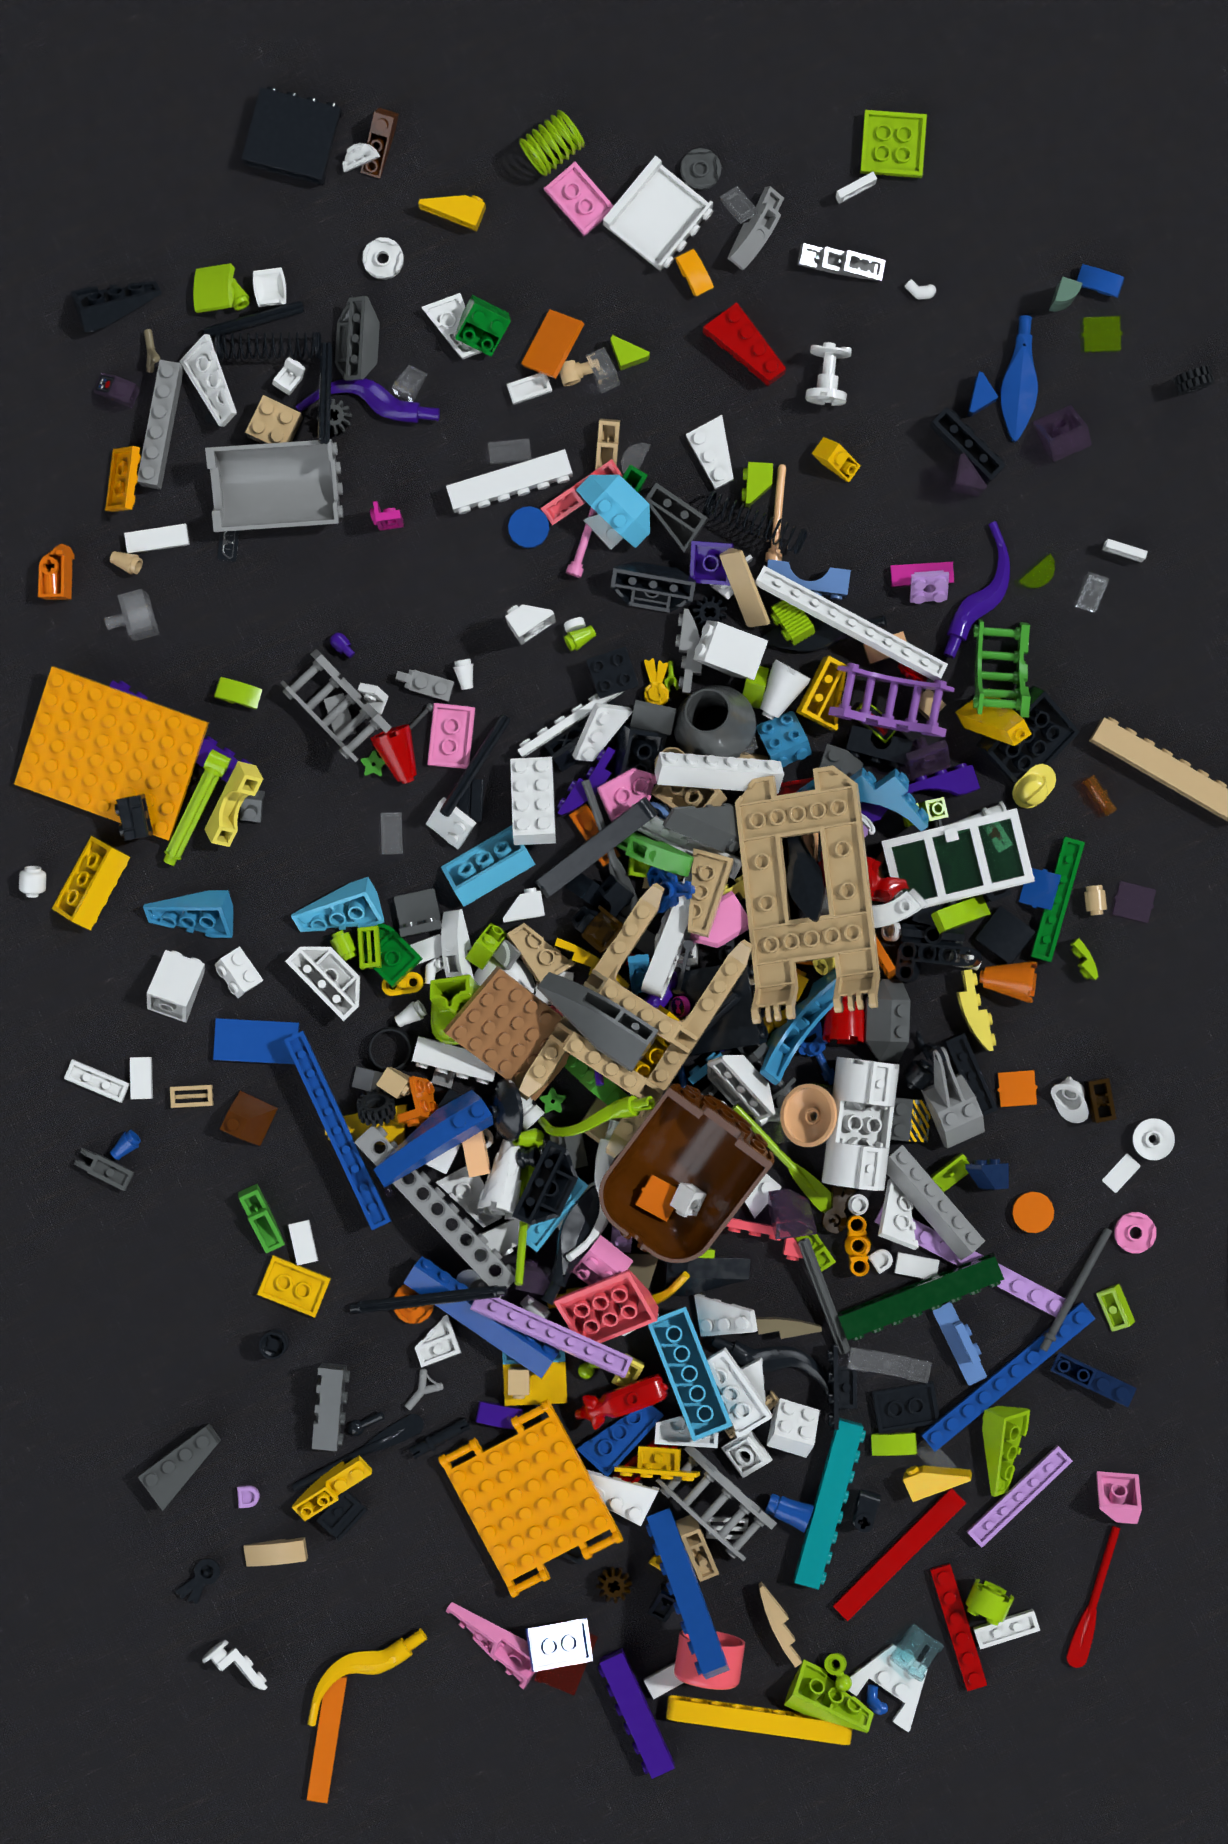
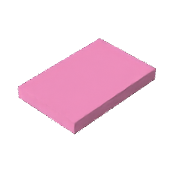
[544,162,614,236]
[427,703,475,769]

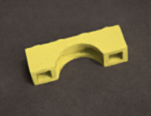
[204,761,263,847]

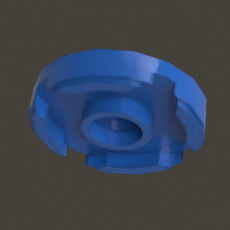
[508,506,549,548]

